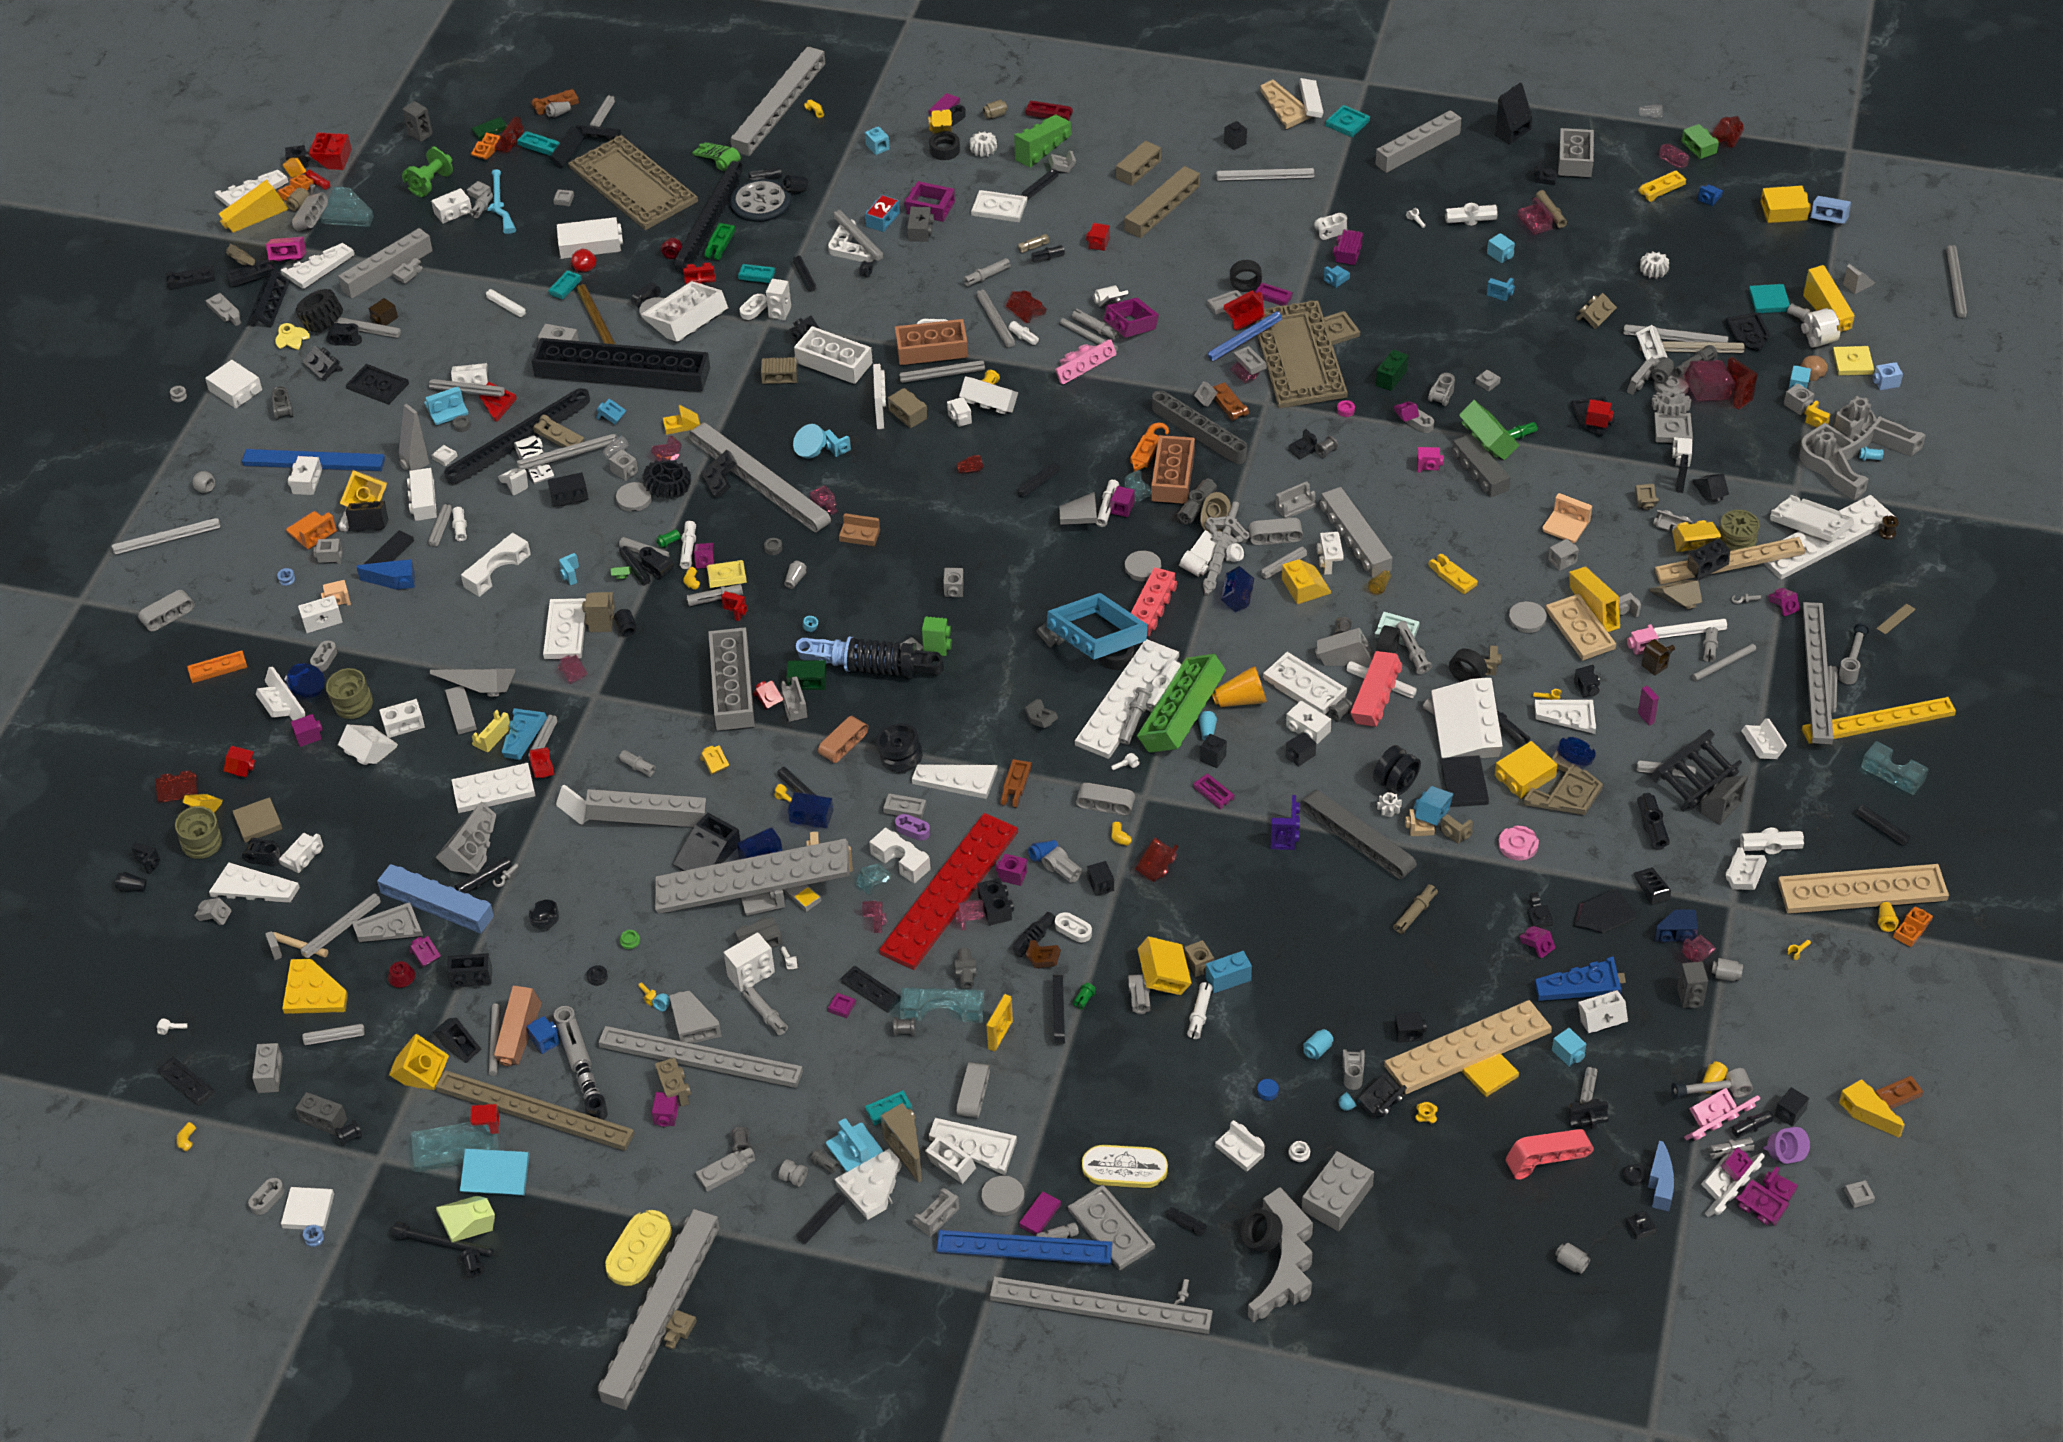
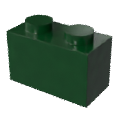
[1376,349,1409,391]
[786,660,827,690]

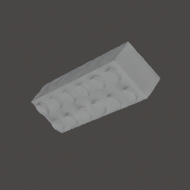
[708,627,755,731]

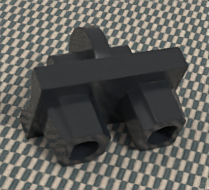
[1569,1099,1609,1130]

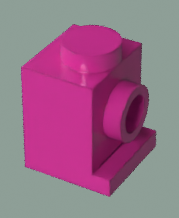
[1417,447,1443,473]

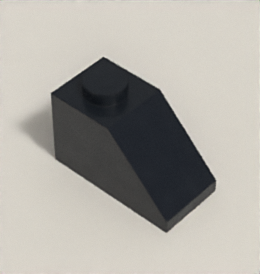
[1692,474,1729,502]
[433,1017,482,1063]

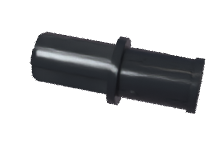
[749,167,782,181]
[1031,245,1065,262]
[1731,1110,1774,1138]

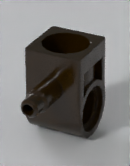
[1642,639,1675,676]

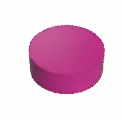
[1337,400,1355,417]

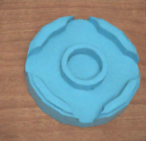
[793,424,826,459]

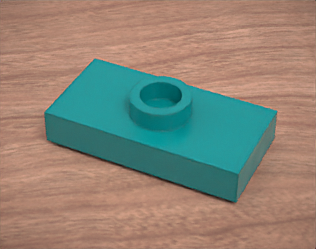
[738,264,775,283]
[548,270,582,300]
[865,1090,912,1126]

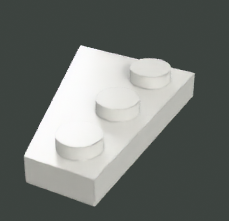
[1534,700,1596,734]

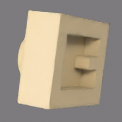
[1405,809,1435,836]

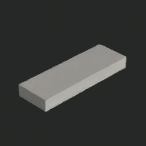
[445,686,477,735]

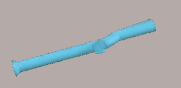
[487,169,516,234]

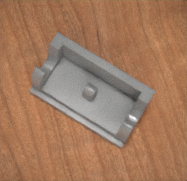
[1276,481,1316,518]
[780,676,807,722]
[913,1188,959,1237]

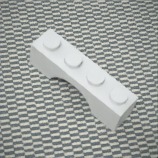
[461,533,531,597]

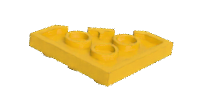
[282,959,348,1014]

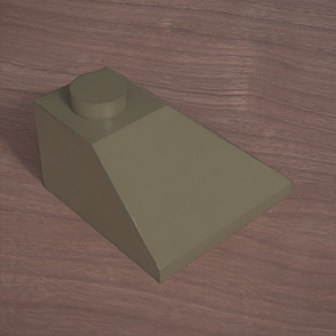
[1649,580,1702,609]

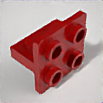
[1223,290,1265,331]

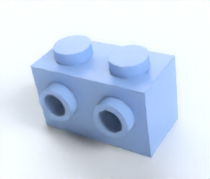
[1811,196,1851,224]

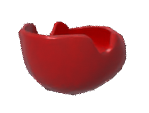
[571,249,597,272]

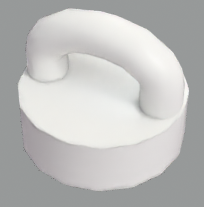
[1225,543,1244,562]

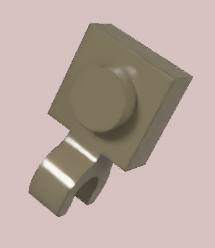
[664,1310,696,1349]

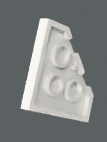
[835,1149,901,1220]

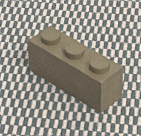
[1116,141,1161,186]

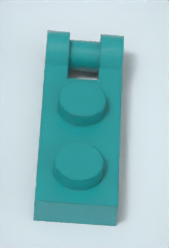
[517,131,559,156]

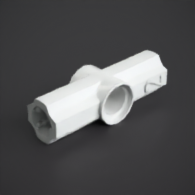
[1445,203,1497,225]
[1145,659,1181,712]
[1740,828,1804,854]

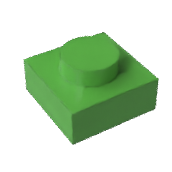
[611,566,631,579]

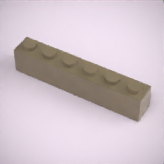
[1124,166,1200,238]

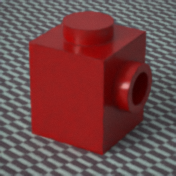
[1086,223,1110,251]
[1586,399,1614,428]
[224,746,256,777]

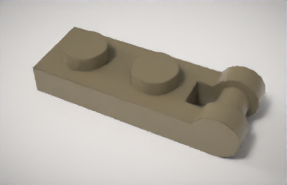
[533,415,584,448]

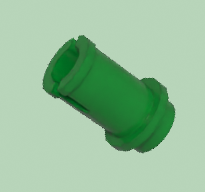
[656,529,681,548]
[1072,983,1096,1010]

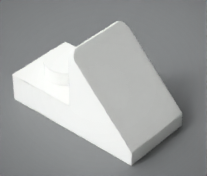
[498,469,528,495]

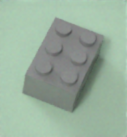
[1558,128,1594,177]
[1302,1151,1374,1232]

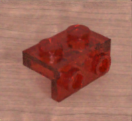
[1711,116,1744,148]
[495,117,523,152]
[1006,290,1047,323]
[155,771,198,803]
[1135,837,1179,882]

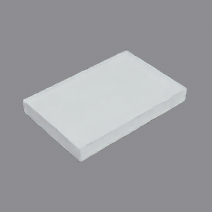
[971,190,1027,222]

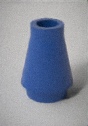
[1028,840,1059,862]

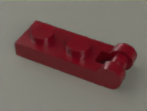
[1026,100,1073,121]

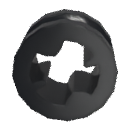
[859,260,873,277]

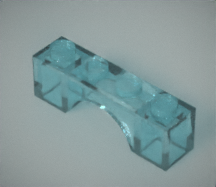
[900,987,985,1023]

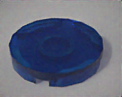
[286,663,325,698]
[1557,737,1596,766]

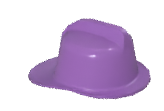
[1764,1127,1810,1164]

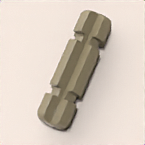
[1018,234,1049,253]

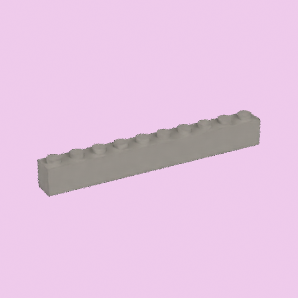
[730,46,825,156]
[598,1209,720,1410]

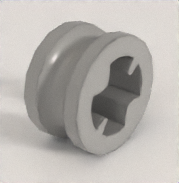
[170,386,187,402]

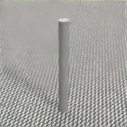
[1060,318,1118,352]
[1692,644,1756,681]
[489,1004,500,1076]

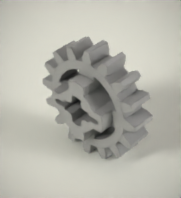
[1652,390,1691,415]

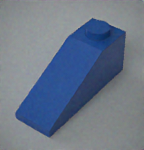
[357,559,415,590]

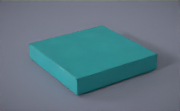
[1325,105,1370,138]
[1749,284,1790,313]

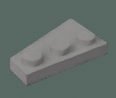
[352,902,423,942]

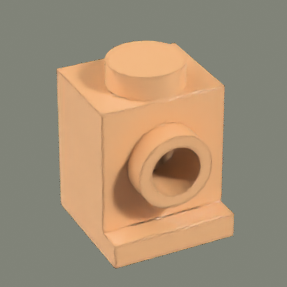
[321,580,351,606]

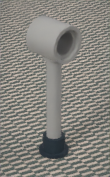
[1838,623,1869,684]
[1671,1068,1753,1099]

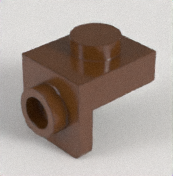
[1026,940,1061,968]

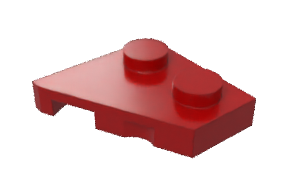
[478,382,517,422]

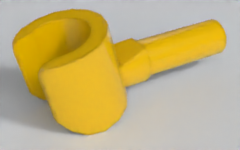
[1533,689,1561,700]
[774,784,798,806]
[1788,940,1811,960]
[638,983,656,1006]

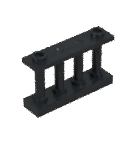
[1651,729,1742,812]

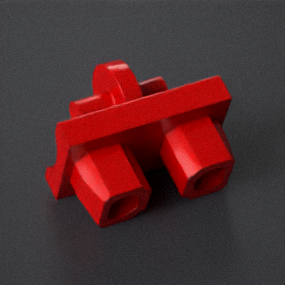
[683,263,716,285]

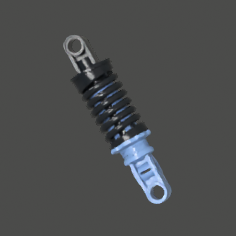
[796,636,944,679]

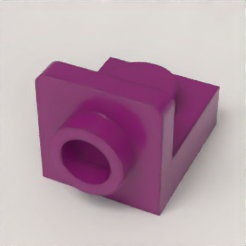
[694,543,714,569]
[409,936,441,968]
[1720,1147,1753,1181]
[1763,1167,1798,1203]

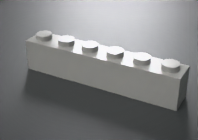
[1375,110,1462,173]
[338,228,433,298]
[1320,487,1393,577]
[585,789,706,827]

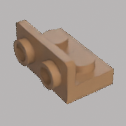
[839,513,880,546]

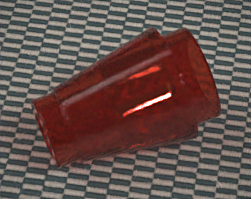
[957,454,984,473]

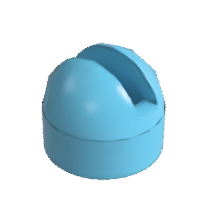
[803,616,818,632]
[652,993,670,1012]
[1338,1092,1357,1111]

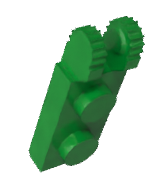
[705,223,736,260]

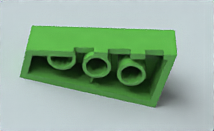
[1014,115,1072,168]

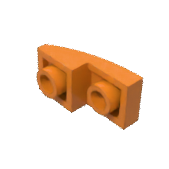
[471,133,502,159]
[277,174,313,201]
[1893,907,1933,947]

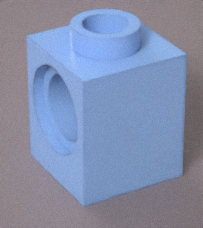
[1873,362,1903,390]

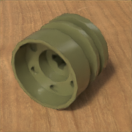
[1719,510,1760,551]
[326,668,373,719]
[175,806,222,859]

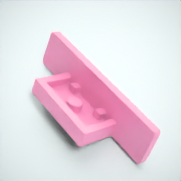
[1056,339,1116,384]
[1684,1088,1760,1141]

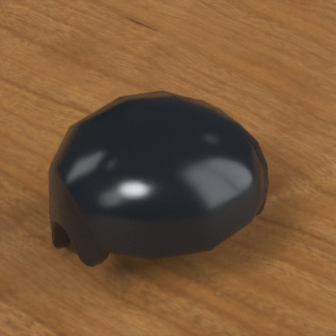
[529,899,559,929]

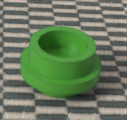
[620,930,640,949]

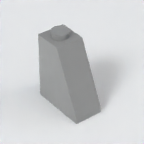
[1315,628,1374,666]
[669,991,722,1044]

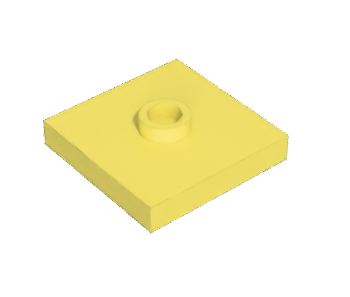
[1832,346,1874,375]
[707,560,747,588]

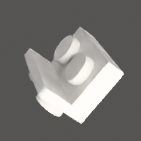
[451,363,488,385]
[279,833,324,873]
[1215,1120,1265,1172]

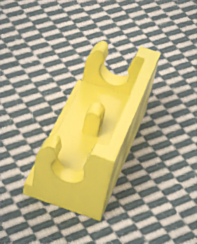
[472,710,510,753]

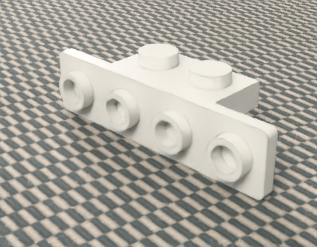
[256,667,305,721]
[1701,1153,1765,1217]

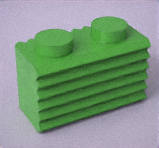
[1682,124,1719,159]
[922,616,952,656]

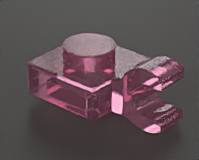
[810,485,838,515]

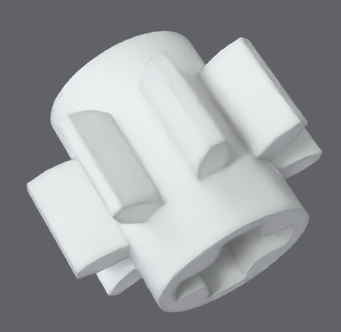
[1377,792,1402,817]

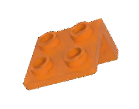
[286,511,337,549]

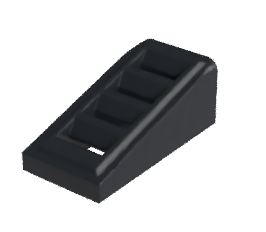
[1634,867,1671,905]

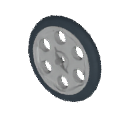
[730,179,792,221]

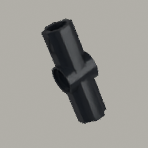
[1637,793,1670,850]

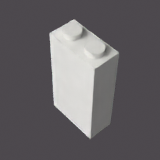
[557,217,623,259]

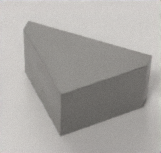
[1843,264,1875,294]

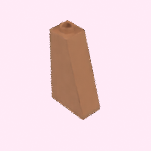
[494,986,542,1066]

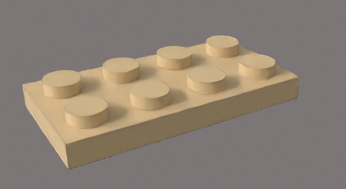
[1545,594,1616,661]

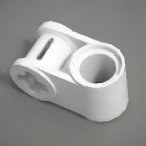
[1314,213,1347,240]

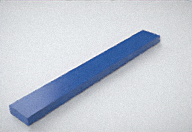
[242,449,385,471]
[937,1230,1113,1265]

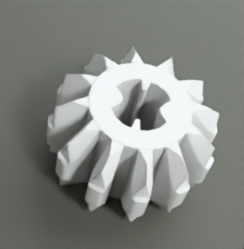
[970,131,997,158]
[1640,251,1669,279]

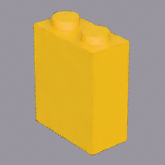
[1760,186,1811,223]
[1495,741,1558,799]
[1137,936,1192,995]

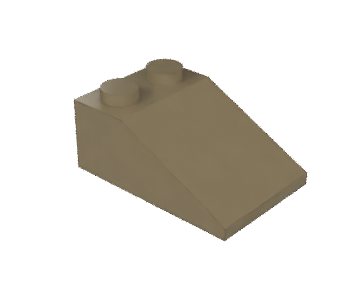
[881,1103,922,1183]

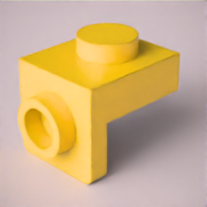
[1805,400,1830,428]

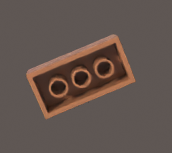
[895,319,968,365]
[1152,435,1195,503]

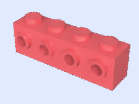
[1131,567,1177,636]
[1351,651,1402,727]

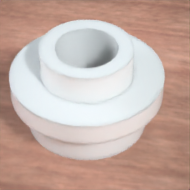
[1289,1141,1310,1162]

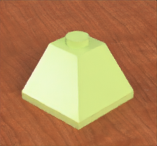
[436,1196,495,1242]

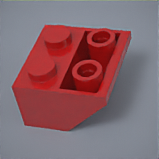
[309,133,352,170]

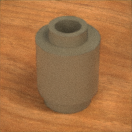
[983,99,1008,119]
[286,188,309,211]

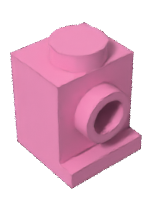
[1627,624,1659,655]

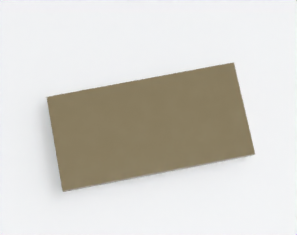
[569,135,698,230]
[1253,300,1348,408]

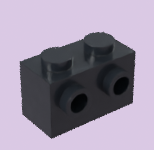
[547,472,589,507]
[345,501,389,532]
[447,953,492,987]

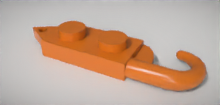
[1130,423,1169,472]

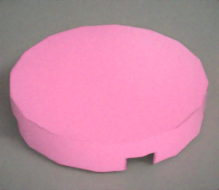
[1498,825,1539,861]

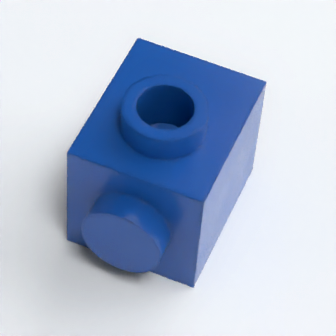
[526,1016,560,1054]

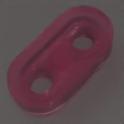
[1659,144,1689,168]

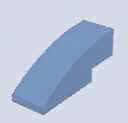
[1648,1141,1674,1212]

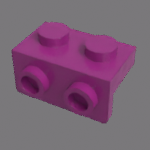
[1736,1179,1790,1226]

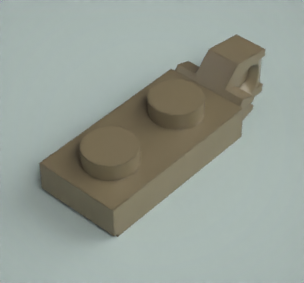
[226,244,255,266]

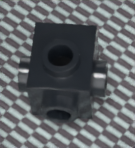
[789,315,820,342]

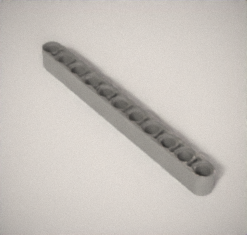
[689,423,831,533]

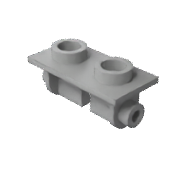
[1653,510,1693,533]

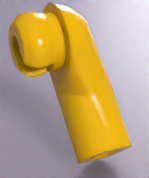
[804,100,824,118]
[683,567,700,590]
[1111,822,1132,846]
[176,1122,196,1152]

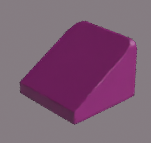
[1393,401,1419,422]

